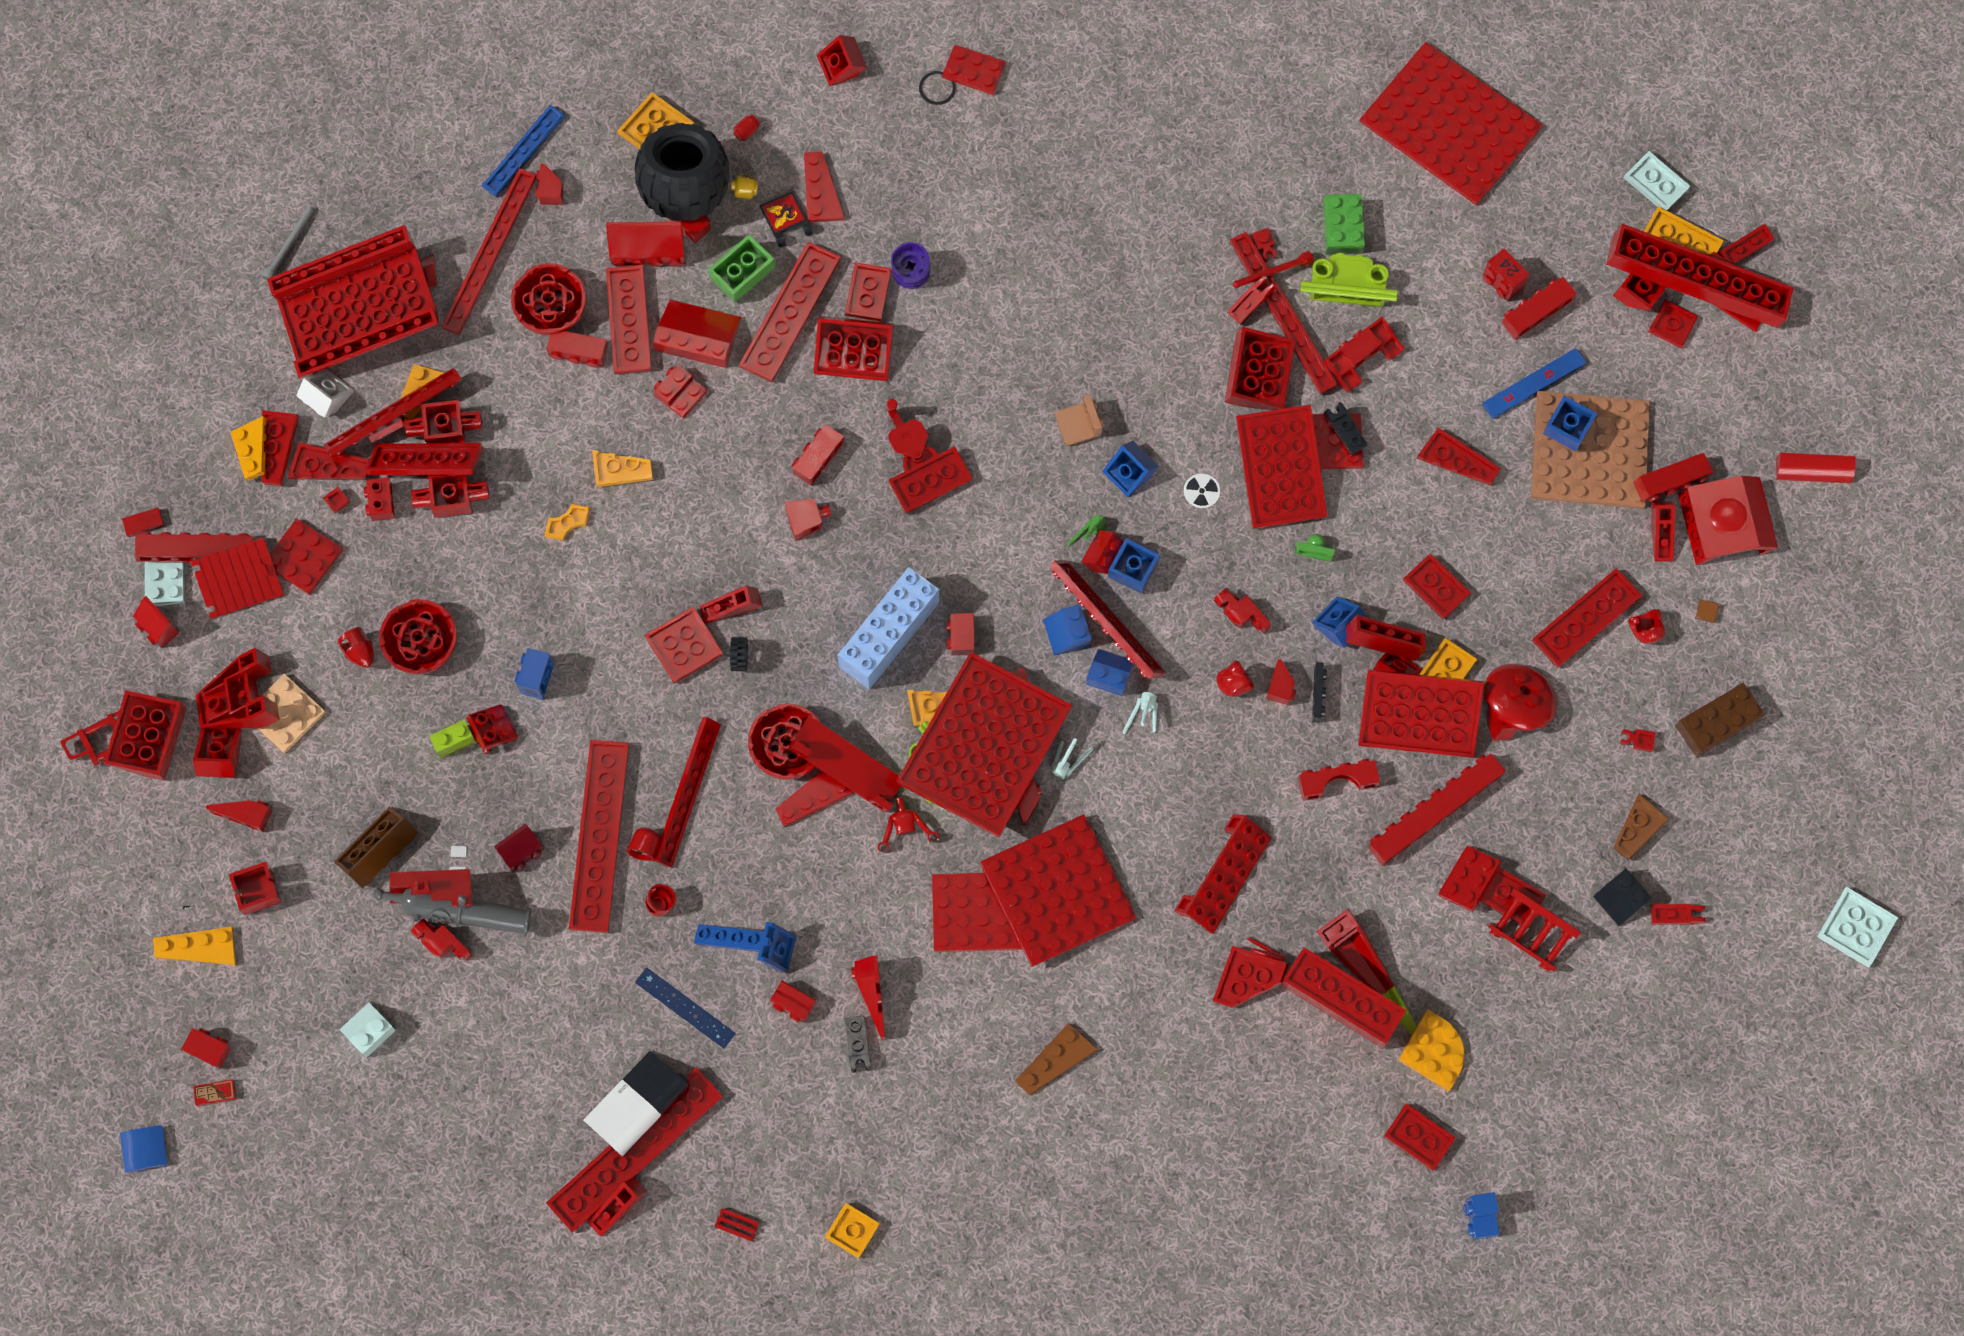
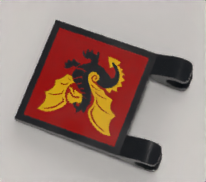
[759,191,813,248]

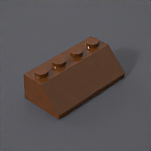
[334,806,418,889]

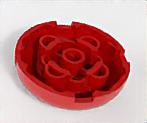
[511,263,586,335]
[379,599,457,675]
[748,703,820,780]

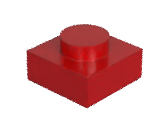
[323,487,350,514]

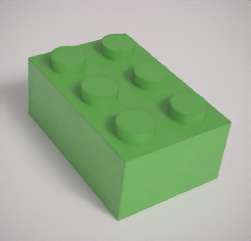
[1322,194,1365,255]
[708,235,775,303]

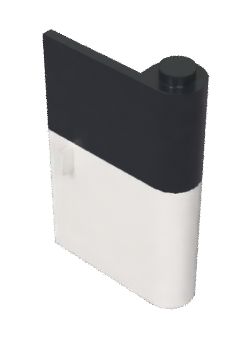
[583,1051,689,1156]

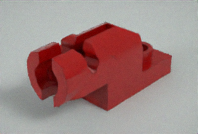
[1213,588,1271,634]
[411,919,472,961]

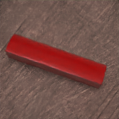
[1776,452,1856,483]

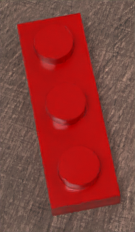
[1718,223,1774,264]

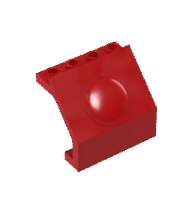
[1678,475,1778,565]

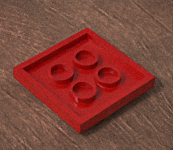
[1312,413,1363,469]
[270,518,343,595]
[644,607,723,684]

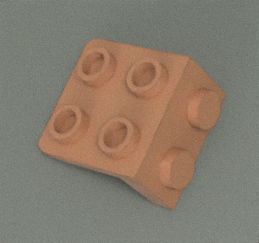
[1055,394,1104,446]

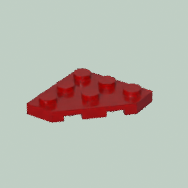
[1213,946,1288,1008]

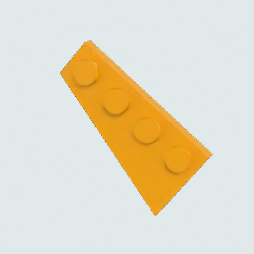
[1644,206,1724,256]
[153,926,236,966]

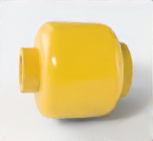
[731,174,758,199]

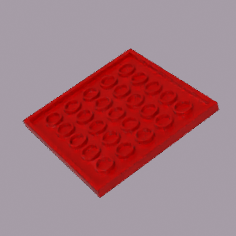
[980,814,1136,968]

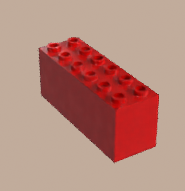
[1282,947,1407,1049]

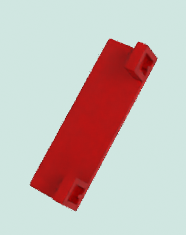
[788,716,901,812]
[1174,814,1272,934]

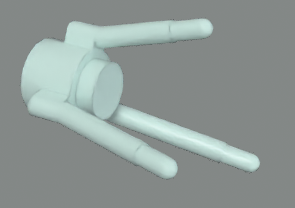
[1122,692,1158,734]
[1051,738,1094,779]

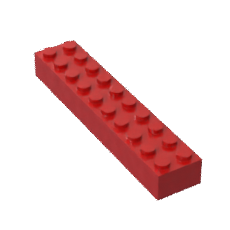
[1606,223,1794,328]

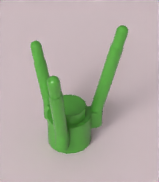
[1068,515,1107,546]

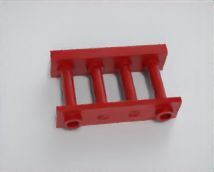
[1488,887,1581,972]

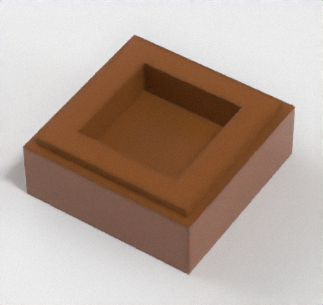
[1695,599,1719,623]

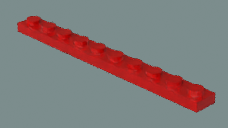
[442,168,537,336]
[1230,232,1337,395]

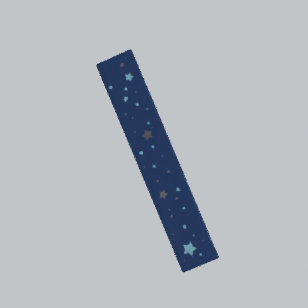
[635,967,736,1049]

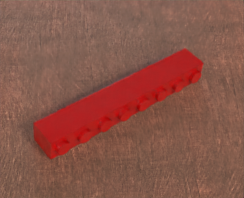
[1368,753,1505,866]

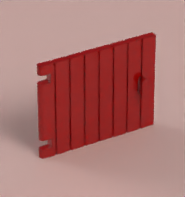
[190,537,284,619]

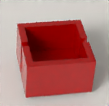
[228,861,282,915]

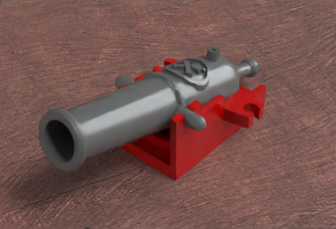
[373,869,532,937]

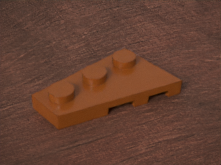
[1613,794,1668,861]

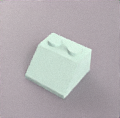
[340,1003,396,1058]

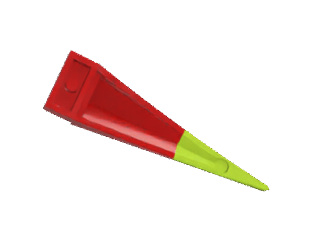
[1316,909,1416,1035]

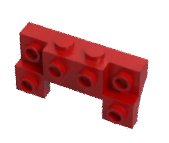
[1324,316,1405,393]

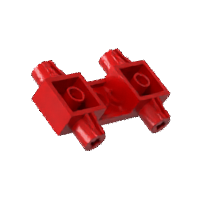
[404,400,490,518]

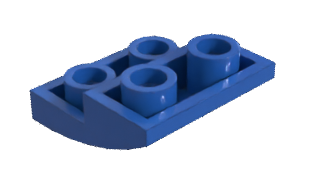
[120,1125,167,1173]

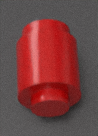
[733,114,760,141]

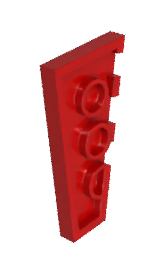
[804,151,845,223]
[775,771,854,827]

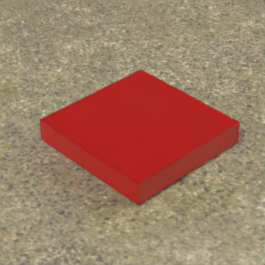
[1648,300,1698,348]

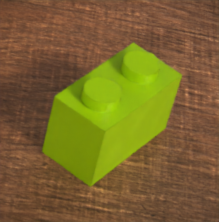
[429,719,475,758]

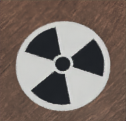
[1184,474,1220,508]

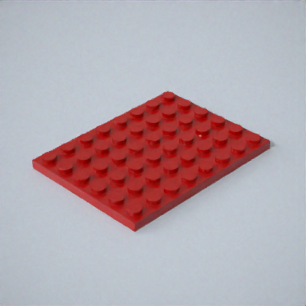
[1359,41,1542,206]
[896,652,1072,838]

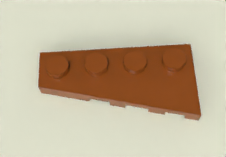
[1015,1023,1097,1095]

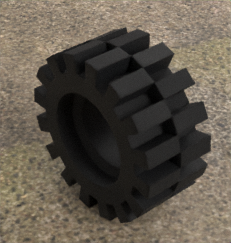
[730,637,748,672]

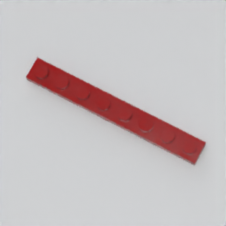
[323,368,461,456]
[653,717,721,868]

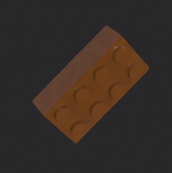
[1675,682,1765,758]

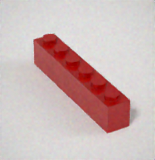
[135,532,253,562]

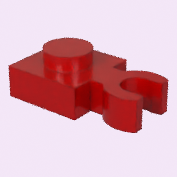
[1251,228,1277,262]
[1620,729,1655,752]

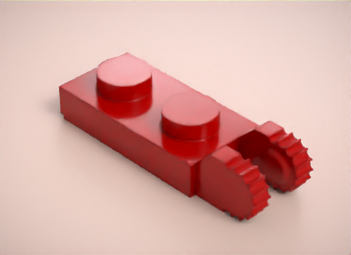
[1227,276,1276,325]
[1650,904,1706,925]

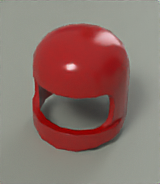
[627,827,661,861]
[645,884,676,917]

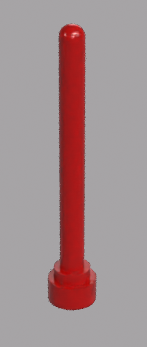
[1233,250,1314,288]

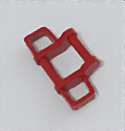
[60,711,119,766]

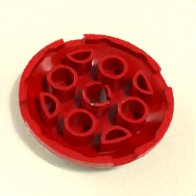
[1483,663,1557,731]

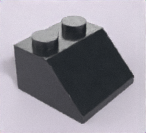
[1593,868,1652,927]

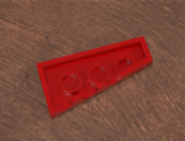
[262,410,299,487]
[1416,428,1501,486]
[287,442,369,480]

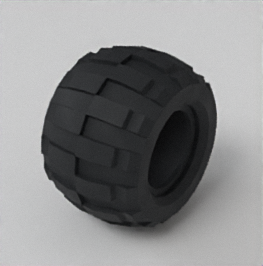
[635,123,730,221]

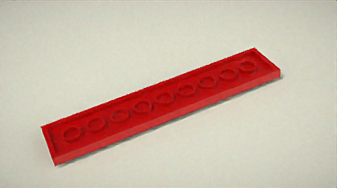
[569,740,629,933]
[546,1067,723,1233]

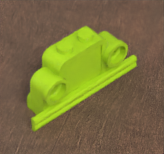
[1300,253,1398,307]

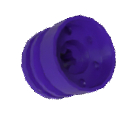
[891,242,931,289]

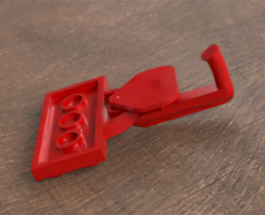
[886,399,972,514]

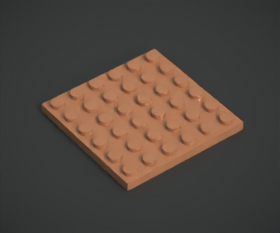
[1531,391,1650,509]

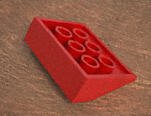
[606,222,686,267]
[653,299,741,368]
[813,316,894,381]
[1224,326,1296,410]
[103,690,186,781]

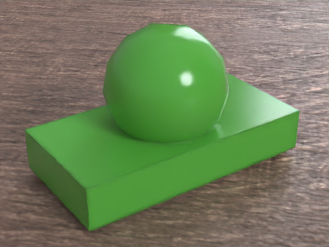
[1295,534,1335,562]

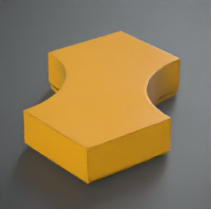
[544,504,590,541]

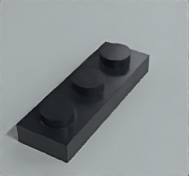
[1312,662,1327,723]

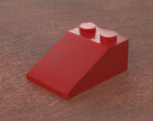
[193,728,242,778]

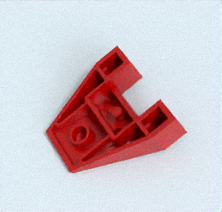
[195,647,280,729]

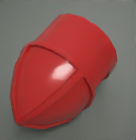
[337,627,374,668]

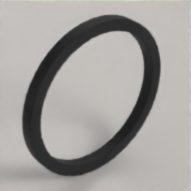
[919,71,955,105]

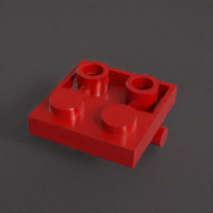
[466,704,518,754]

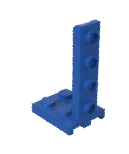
[694,922,796,973]

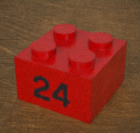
[1482,248,1529,302]

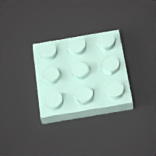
[1817,887,1898,968]

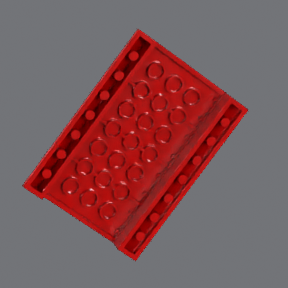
[267,225,439,379]

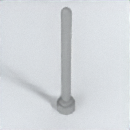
[261,206,314,281]

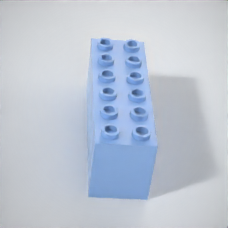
[837,567,939,690]

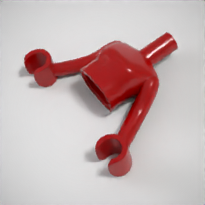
[878,797,939,853]

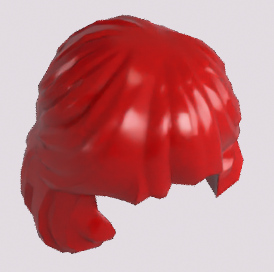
[1628,609,1665,644]
[1216,660,1254,697]

